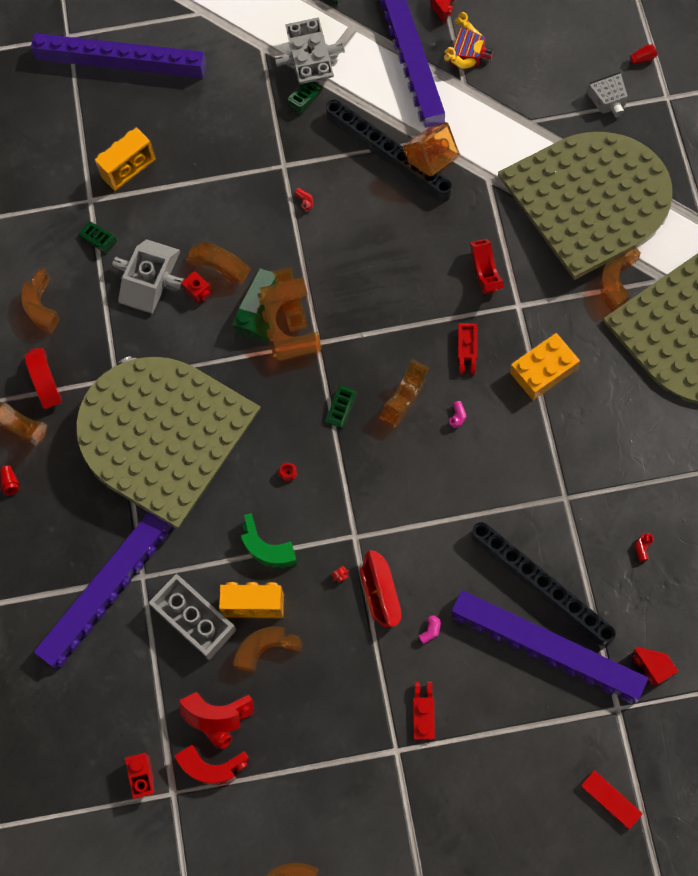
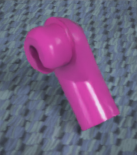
[449,401,466,428]
[418,615,441,645]

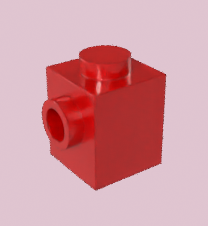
[181,271,212,304]

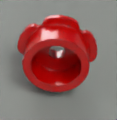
[278,463,297,481]
[331,565,349,583]

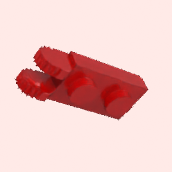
[458,323,477,374]
[413,682,435,740]

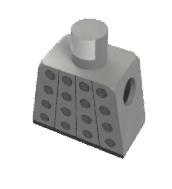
[587,72,627,117]

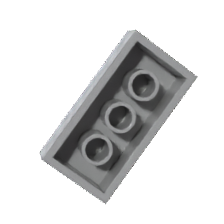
[149,573,237,660]

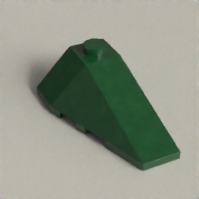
[233,268,277,344]

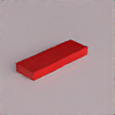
[580,770,643,830]

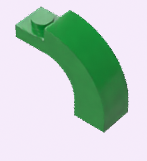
[241,513,298,568]

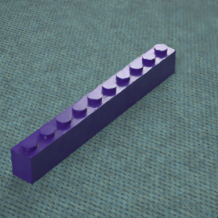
[379,0,445,128]
[30,33,206,78]
[34,512,172,670]
[451,590,648,704]

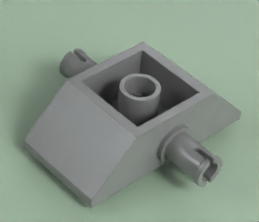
[275,17,345,84]
[112,239,184,314]

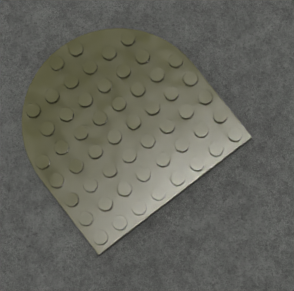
[498,132,672,280]
[603,253,698,404]
[77,357,261,530]

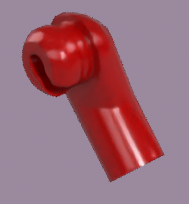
[294,188,313,211]
[635,533,654,562]

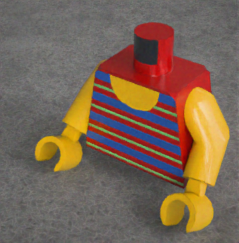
[444,12,494,69]

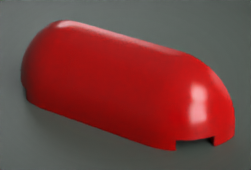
[360,551,401,627]

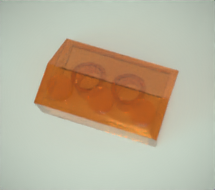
[403,122,460,176]

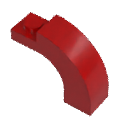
[469,239,504,294]
[24,347,62,409]
[179,692,254,733]
[174,745,250,785]

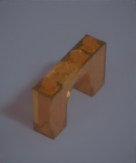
[257,277,322,363]

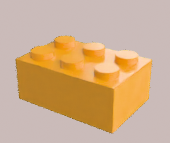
[94,127,156,191]
[510,333,580,401]
[219,582,284,618]

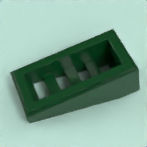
[287,82,323,115]
[78,221,117,255]
[325,385,357,429]

